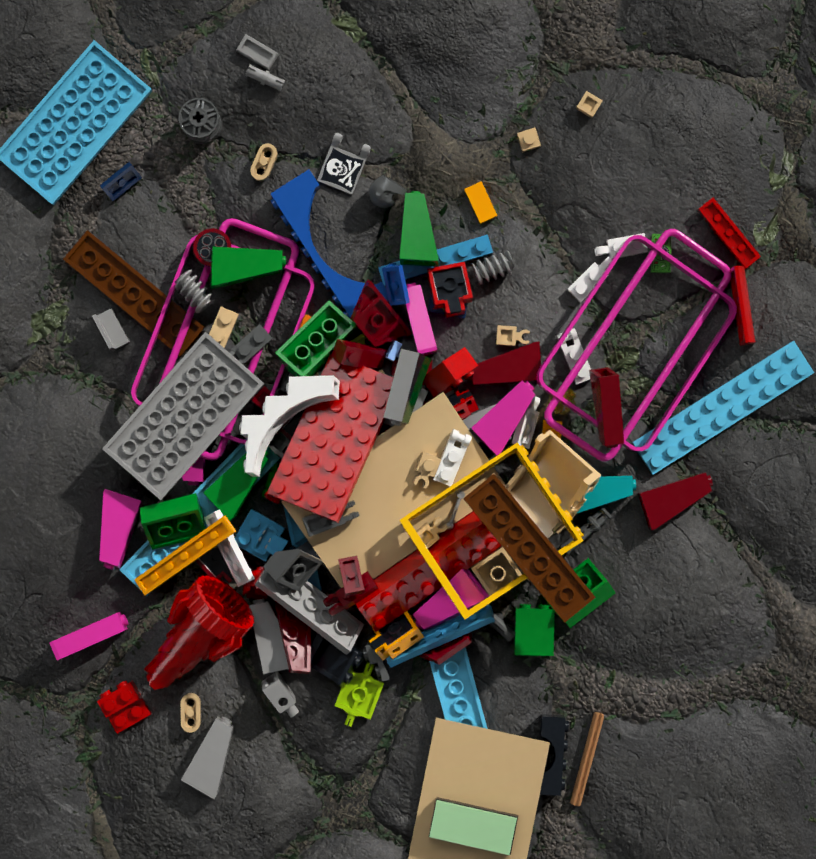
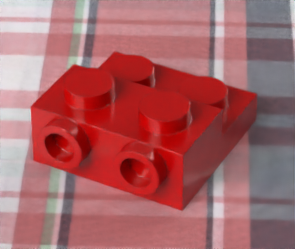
[97,680,151,734]

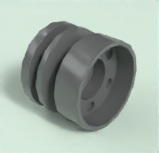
[179,98,222,144]

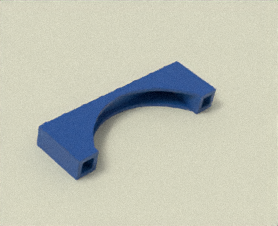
[270,169,389,318]

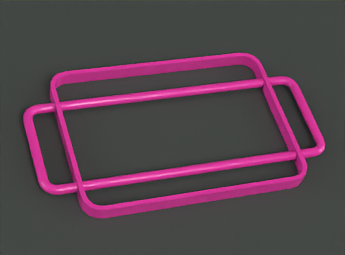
[131,218,314,461]
[537,229,737,461]

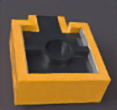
[369,611,424,661]

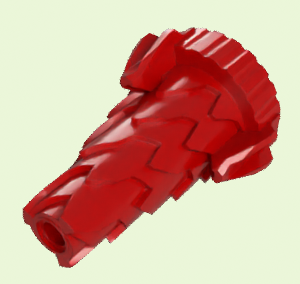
[144,575,254,690]

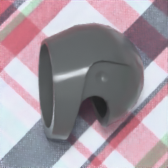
[369,175,407,208]

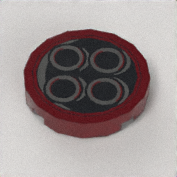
[193,228,231,267]

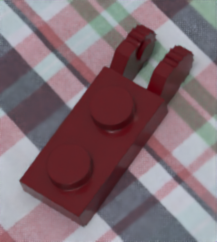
[323,571,378,616]

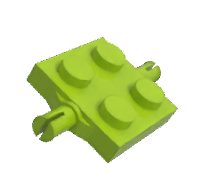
[335,662,384,727]

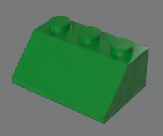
[140,493,207,550]
[565,558,615,628]

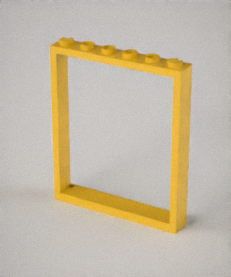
[399,443,584,620]

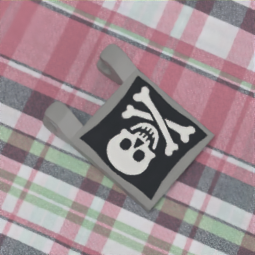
[317,133,371,195]

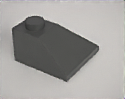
[263,549,323,591]

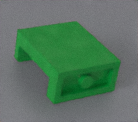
[514,604,555,656]

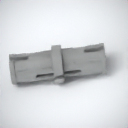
[245,64,285,91]

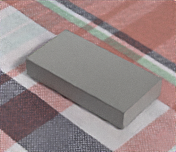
[236,34,279,71]

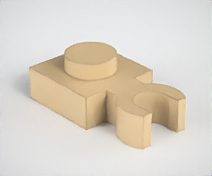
[496,325,530,346]
[413,452,442,489]
[416,516,448,549]

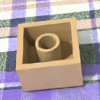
[470,546,522,596]

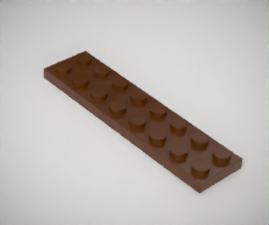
[63,230,205,357]
[463,474,596,623]

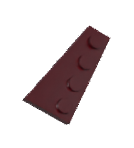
[273,599,311,674]

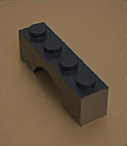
[540,714,569,796]

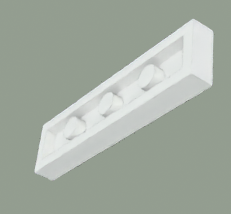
[204,509,255,587]

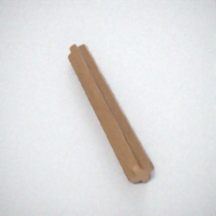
[570,712,604,806]

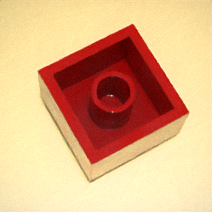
[423,347,479,397]

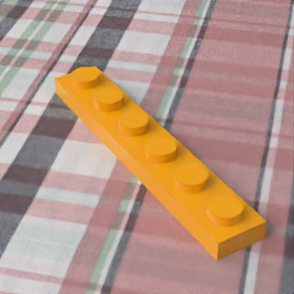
[134,515,237,595]

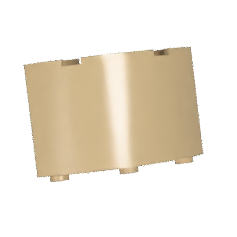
[506,430,601,540]

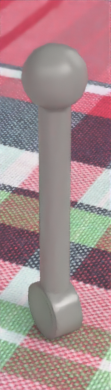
[446,491,465,530]

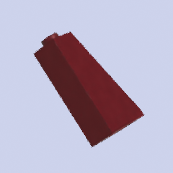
[468,341,541,386]
[589,367,624,448]
[638,472,713,530]

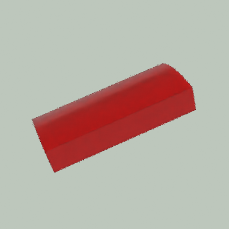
[730,266,756,346]

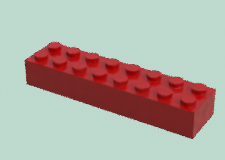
[356,512,501,632]

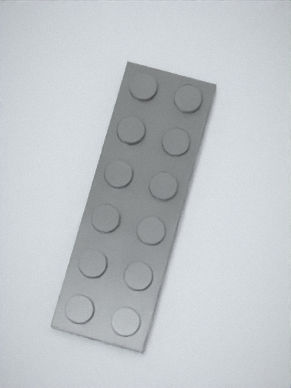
[255,568,364,655]

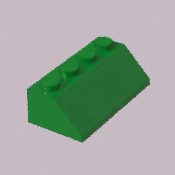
[275,300,357,377]

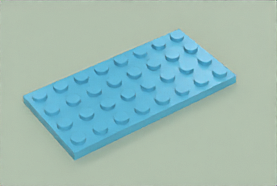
[0,40,153,206]

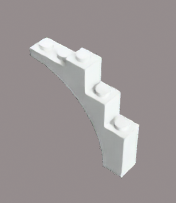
[239,375,340,477]

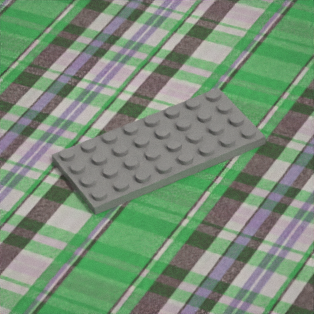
[102,332,264,500]

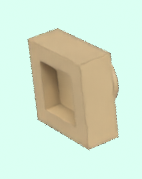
[576,91,602,118]
[517,128,541,153]

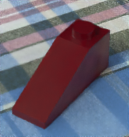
[331,339,388,368]

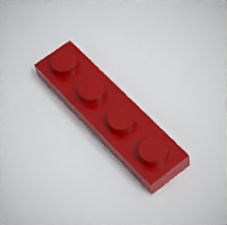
[697,197,761,269]

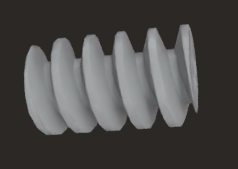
[472,250,514,284]
[175,269,215,313]

